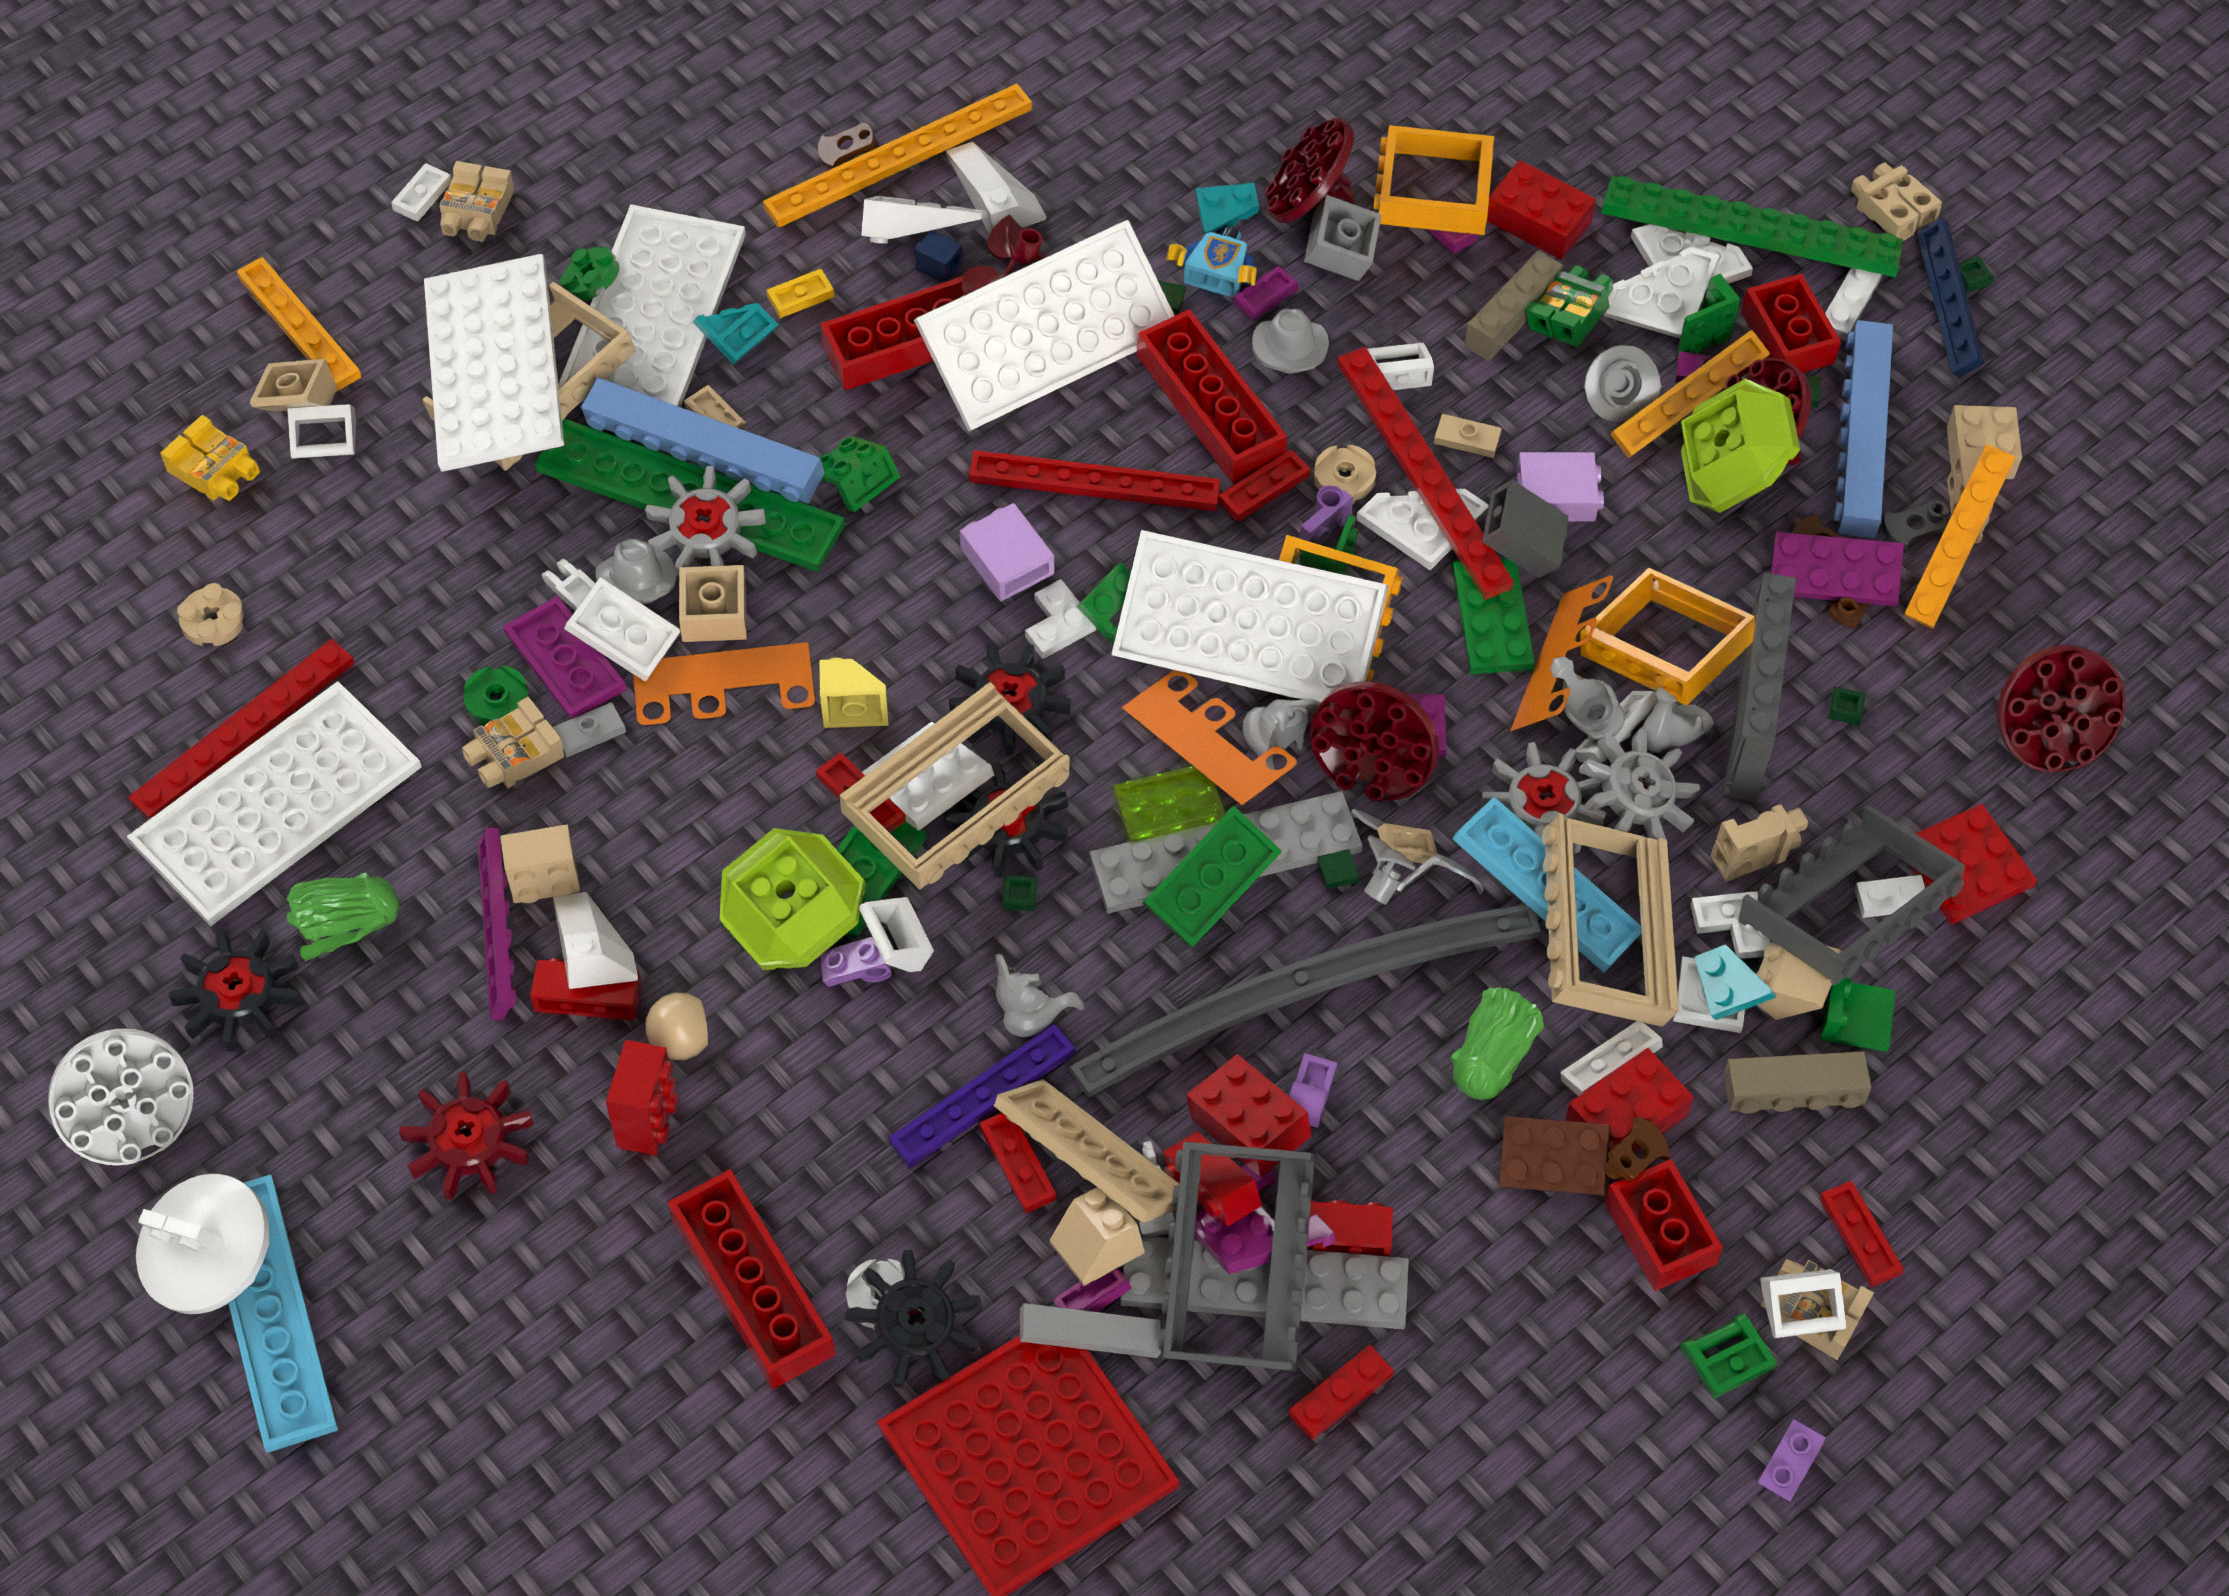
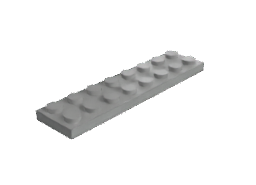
[1089,791,1362,914]
[1121,1236,1409,1329]

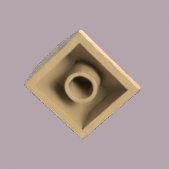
[250,359,338,412]
[1756,942,1842,1020]
[1050,1187,1145,1286]

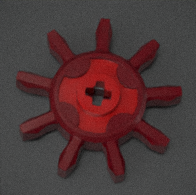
[399,1072,534,1200]

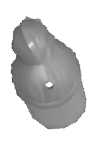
[1550,656,1625,741]
[1642,687,1714,753]
[1243,699,1321,770]
[995,954,1085,1037]

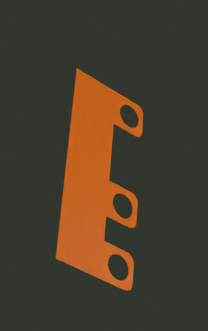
[1510,575,1613,732]
[633,642,815,725]
[1121,670,1297,805]

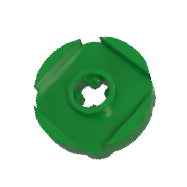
[559,247,620,301]
[464,666,530,725]

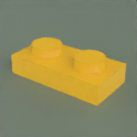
[766,269,835,318]

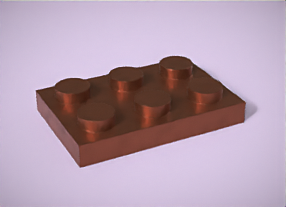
[1499,1117,1611,1196]

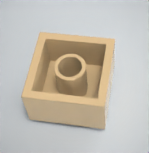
[1947,405,2022,479]
[679,565,747,642]
[500,824,580,903]

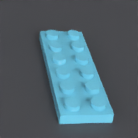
[1452,797,1642,973]

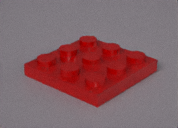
[1908,804,2037,925]

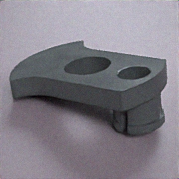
[1883,500,1948,550]

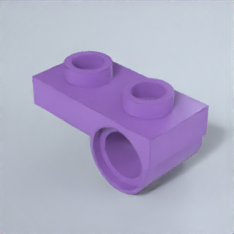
[1300,485,1353,544]
[820,937,891,987]
[1289,1053,1337,1128]
[1758,1419,1826,1502]

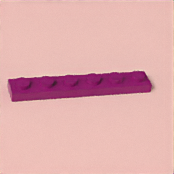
[477,827,516,1020]

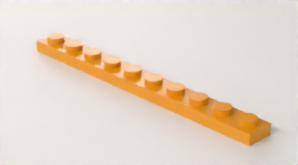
[763,83,1032,228]

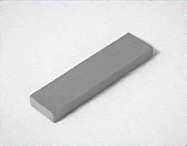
[1020,1303,1161,1358]

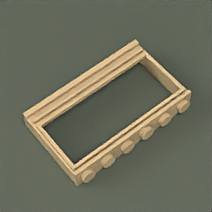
[422,282,636,471]
[840,682,1070,890]
[1542,813,1679,1027]

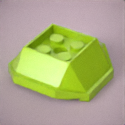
[1681,379,1800,513]
[719,828,866,970]

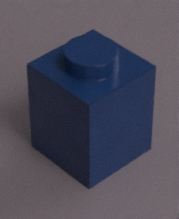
[914,230,963,282]

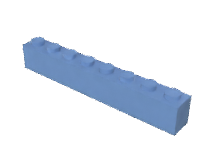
[1833,320,1893,539]
[581,377,825,504]

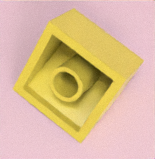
[820,658,889,728]

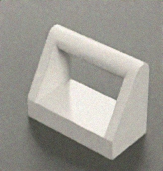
[1367,342,1434,390]
[288,404,356,458]
[859,897,934,972]
[1761,1269,1846,1338]

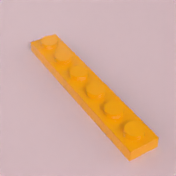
[237,257,362,392]
[1610,330,1770,459]
[1904,444,2016,629]

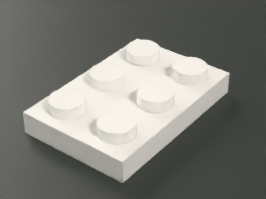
[564,577,681,682]

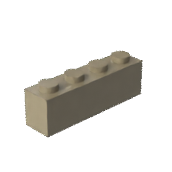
[1464,250,1563,361]
[1723,1051,1872,1114]

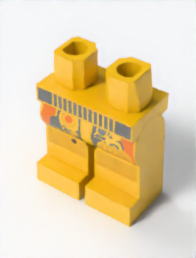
[160,415,260,501]

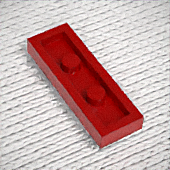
[1218,449,1311,522]
[816,752,906,833]
[979,1113,1057,1214]
[1819,1181,1904,1288]
[1288,1345,1394,1441]

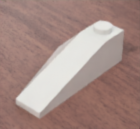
[946,142,1046,234]
[861,196,987,243]
[553,892,638,989]

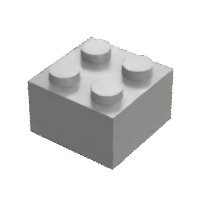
[1304,195,1382,281]

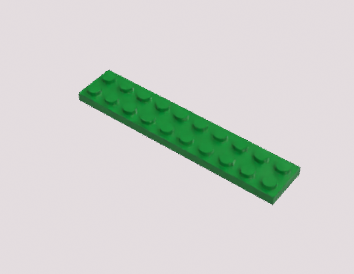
[1601,176,1903,277]
[535,418,845,572]

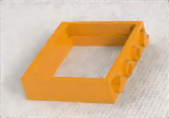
[1373,125,1494,235]
[1279,535,1403,682]
[1580,568,1755,706]

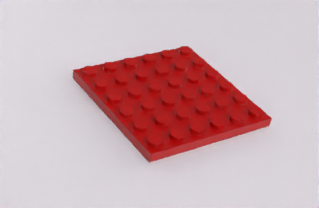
[877,1335,1180,1596]

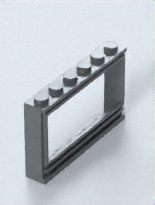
[1723,572,1796,803]
[1738,805,1965,985]
[1158,1142,1315,1371]

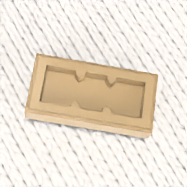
[684,385,747,430]
[1434,414,1502,458]
[1377,823,1437,864]

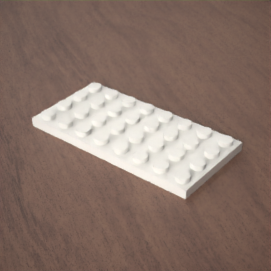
[558,204,746,407]
[914,220,1174,432]
[424,254,564,472]
[1112,530,1389,702]
[127,681,421,926]

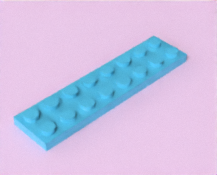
[228,1174,338,1453]

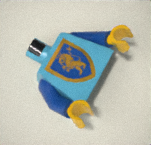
[1166,227,1257,298]

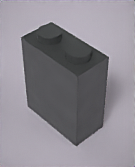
[1482,480,1569,578]

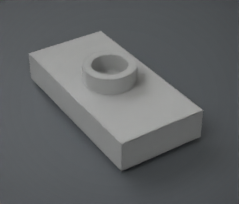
[552,702,626,758]

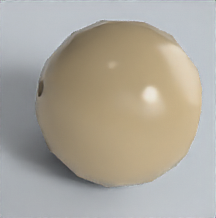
[646,992,708,1060]

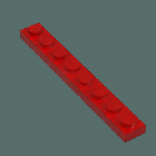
[969,450,1221,511]
[128,638,354,820]

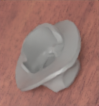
[1252,308,1329,374]
[1584,345,1661,422]
[596,539,678,604]

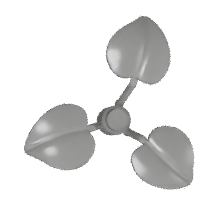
[1350,809,1484,905]

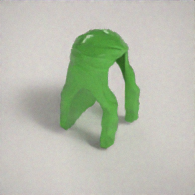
[287,873,399,961]
[1451,987,1544,1100]

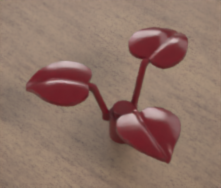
[961,214,1044,295]

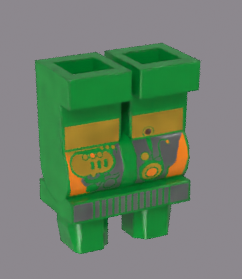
[1525,265,1613,347]

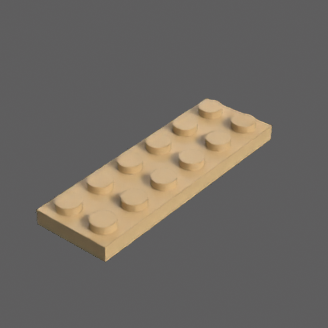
[994,1079,1179,1223]

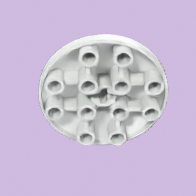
[48,1029,193,1165]
[136,1174,270,1314]

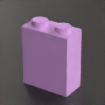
[1517,452,1604,521]
[960,503,1054,602]

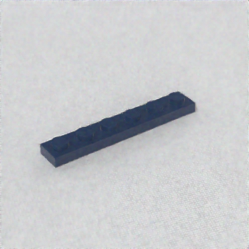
[1917,217,1984,378]

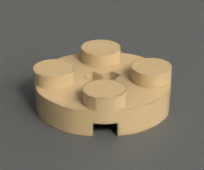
[1314,445,1376,504]
[177,583,245,646]

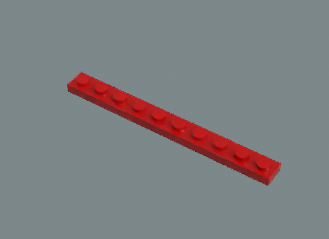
[1337,347,1514,600]

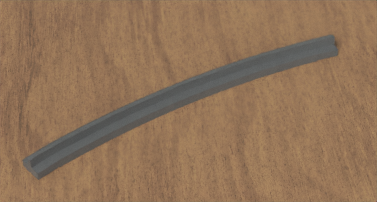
[1070,904,1541,1098]

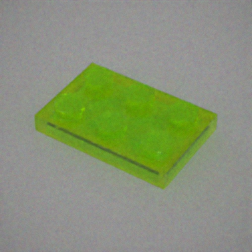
[1113,766,1225,843]

